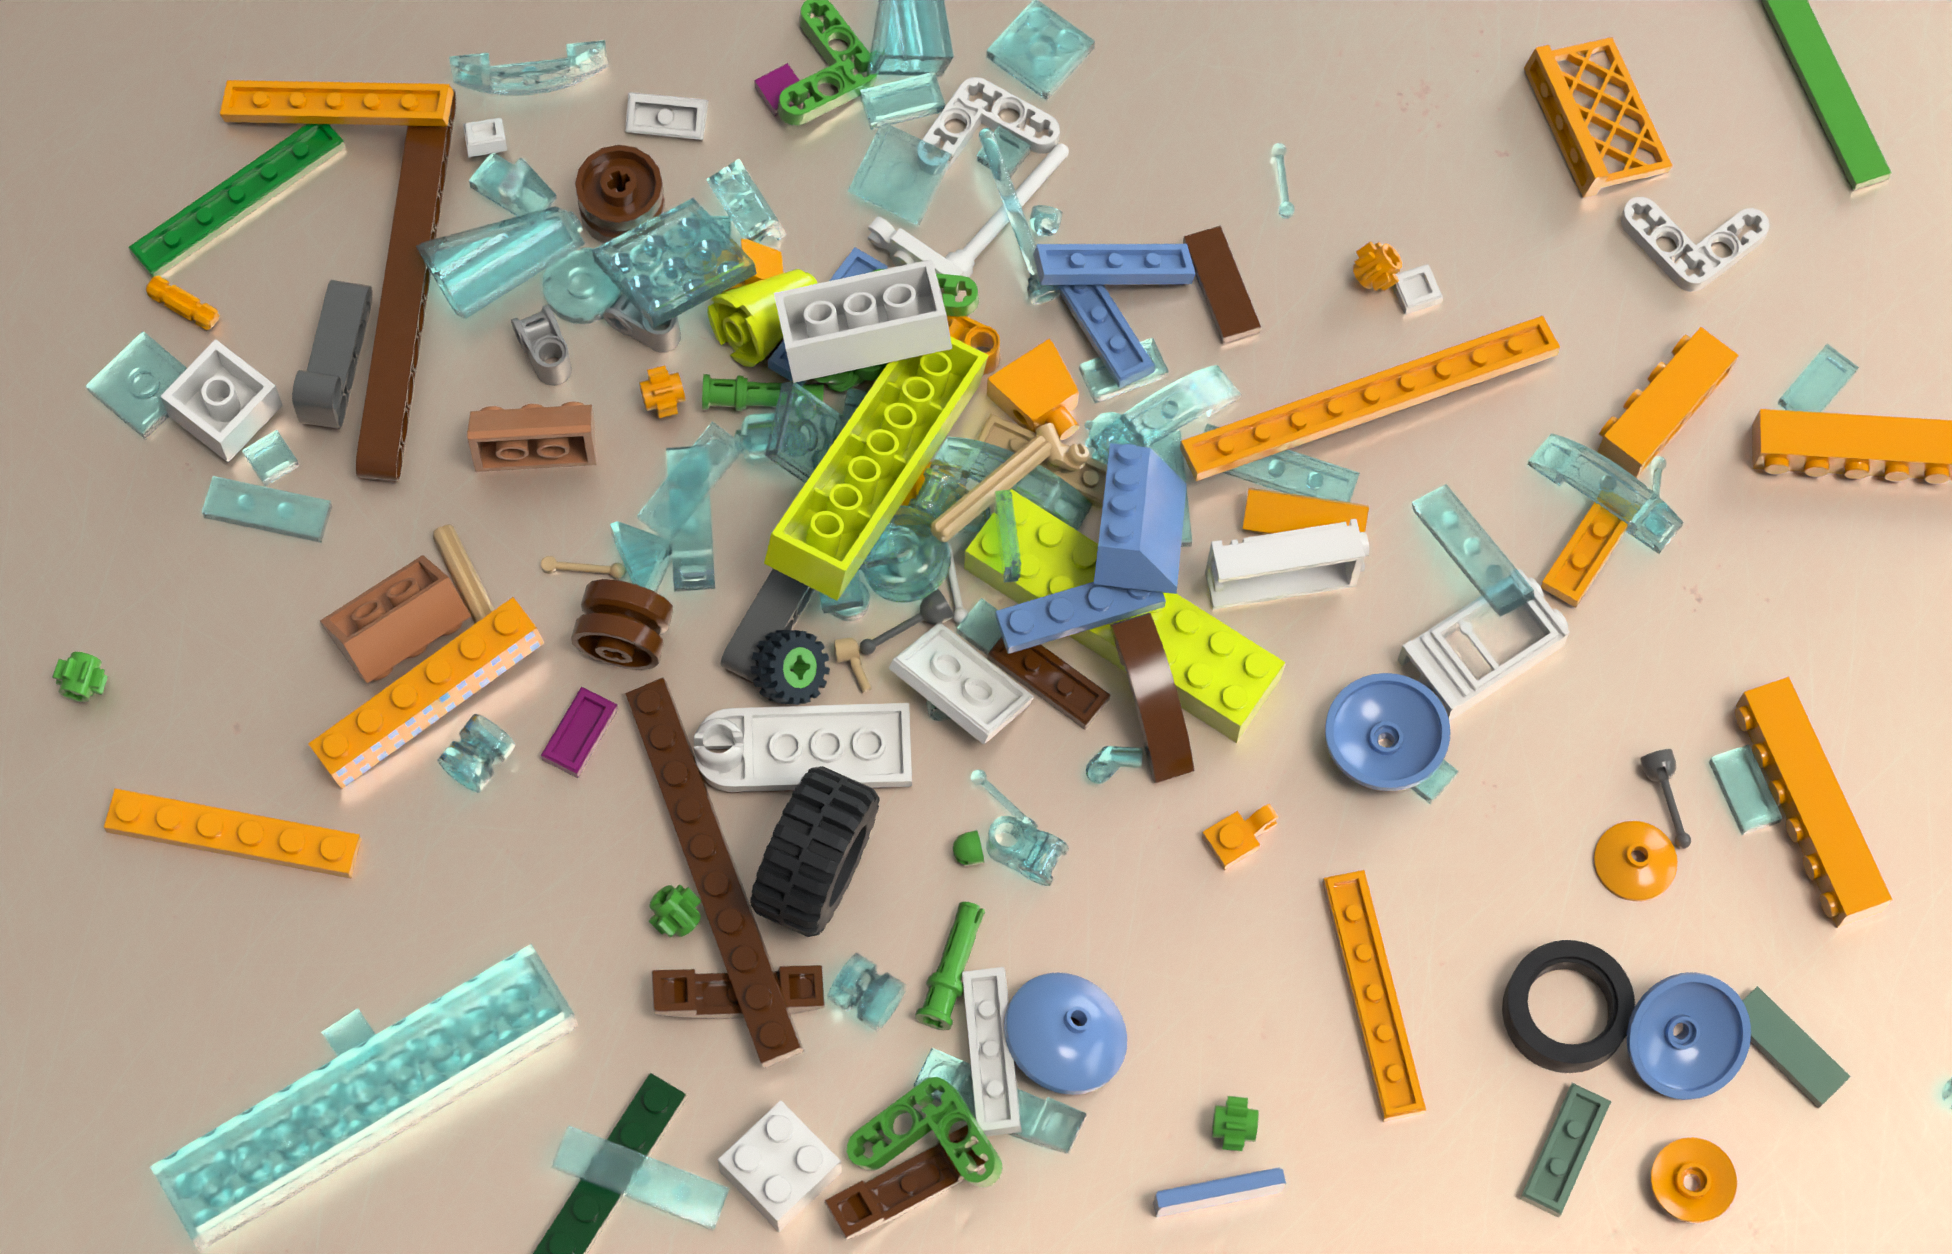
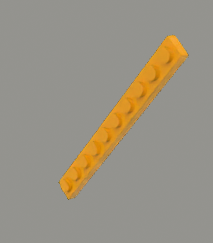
[1180,315,1560,481]

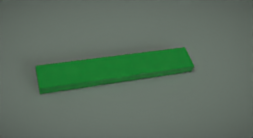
[128,124,346,278]

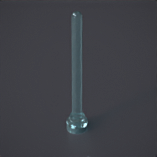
[979,128,1062,304]

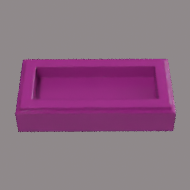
[541,686,618,778]

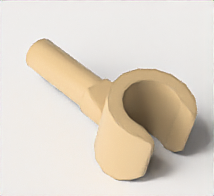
[834,638,872,693]

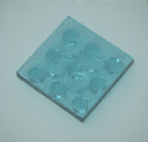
[592,198,757,328]

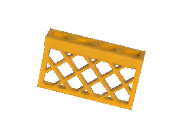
[1523,37,1673,198]

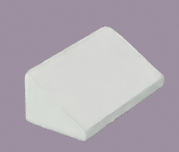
[625,92,708,140]

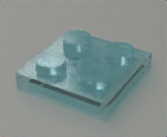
[986,0,1095,101]
[765,381,844,483]

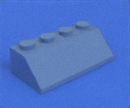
[1094,443,1187,594]

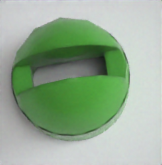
[953,830,985,865]

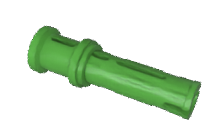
[702,374,824,411]
[915,901,985,1030]

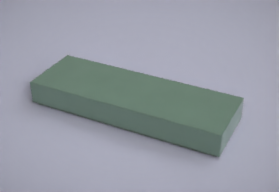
[1742,986,1851,1108]
[1520,1083,1611,1217]

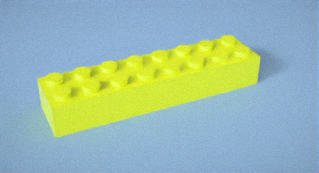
[764,336,989,601]
[964,489,1285,743]

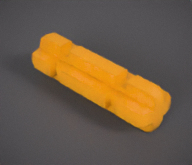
[146,276,219,330]

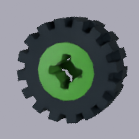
[751,630,830,705]

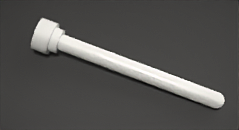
[945,144,1069,277]

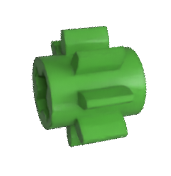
[52,652,108,702]
[649,885,701,937]
[1212,1096,1259,1151]

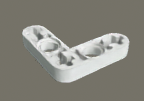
[918,77,1060,175]
[1621,197,1770,292]

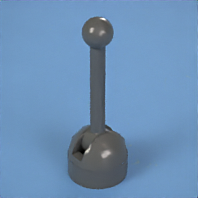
[860,589,954,655]
[1640,749,1691,849]

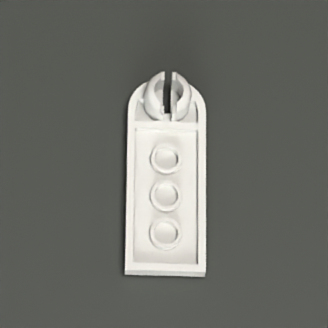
[693,703,912,792]

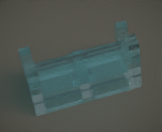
[706,159,787,245]

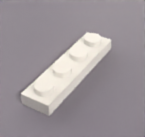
[962,967,1022,1136]

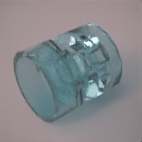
[437,714,516,793]
[827,953,907,1031]

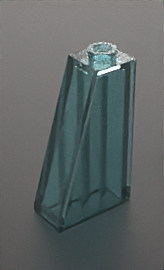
[868,0,954,76]
[416,206,585,319]

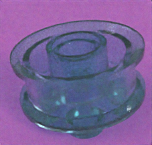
[860,506,951,603]

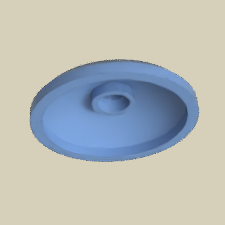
[1325,673,1451,791]
[1627,972,1751,1100]
[1004,973,1127,1095]

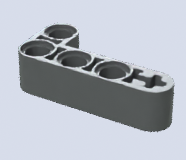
[292,280,373,429]
[720,569,815,682]

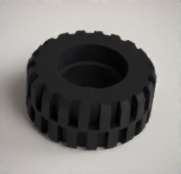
[750,766,880,937]

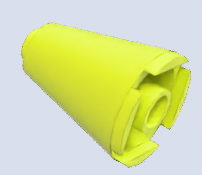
[707,269,818,367]

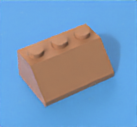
[467,402,597,472]
[320,555,471,683]

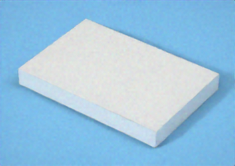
[889,623,1034,744]

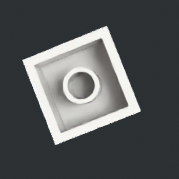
[160,339,283,462]
[718,1100,841,1232]

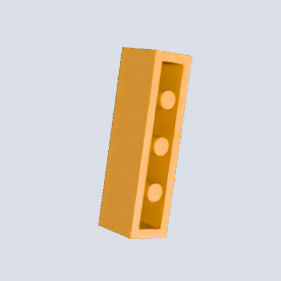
[1597,327,1739,481]

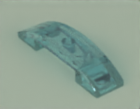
[449,40,608,96]
[1091,365,1242,464]
[1527,433,1683,554]
[930,437,1092,531]
[666,445,715,592]
[913,1048,1087,1154]

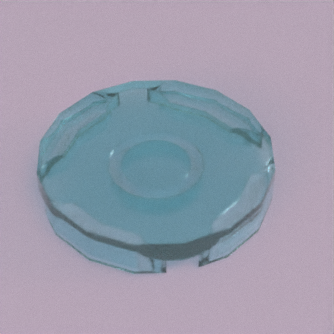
[543,248,622,324]

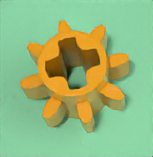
[1353,241,1402,291]
[639,365,686,418]

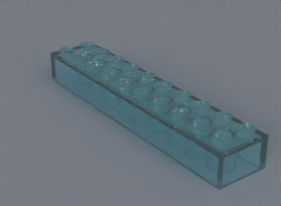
[150,944,578,1251]

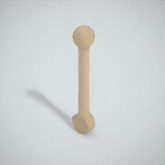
[541,556,626,579]

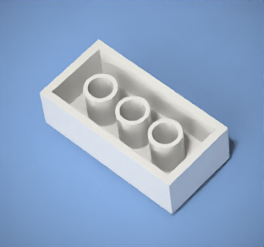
[774,259,952,383]

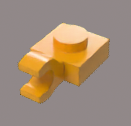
[1202,803,1278,870]

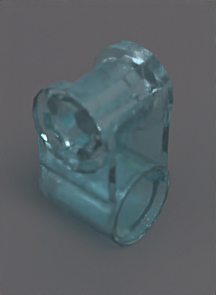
[908,468,991,534]
[986,816,1069,886]

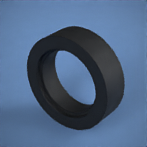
[1502,940,1635,1073]

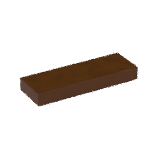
[1183,226,1261,344]
[987,637,1111,730]

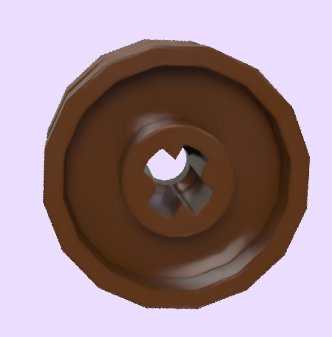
[575,145,665,248]
[571,579,674,670]

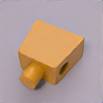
[987,338,1079,440]

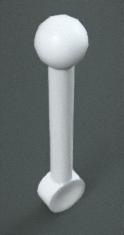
[942,544,969,624]

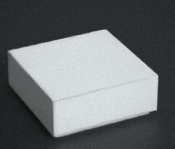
[463,118,507,157]
[1392,264,1443,315]

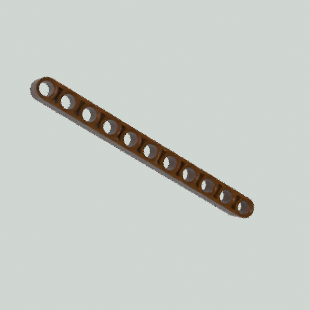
[356,89,456,481]

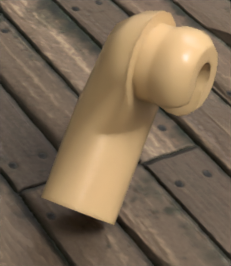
[1035,423,1089,471]

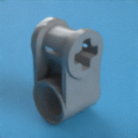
[603,282,681,352]
[511,305,572,386]

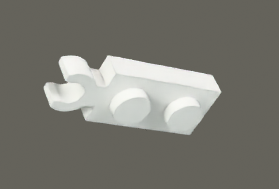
[868,216,964,297]

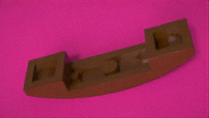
[1110,613,1195,783]
[652,965,825,1019]
[824,1125,988,1240]

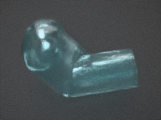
[1086,746,1143,784]

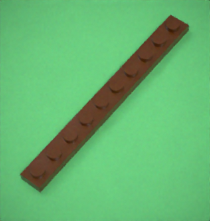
[625,677,805,1068]

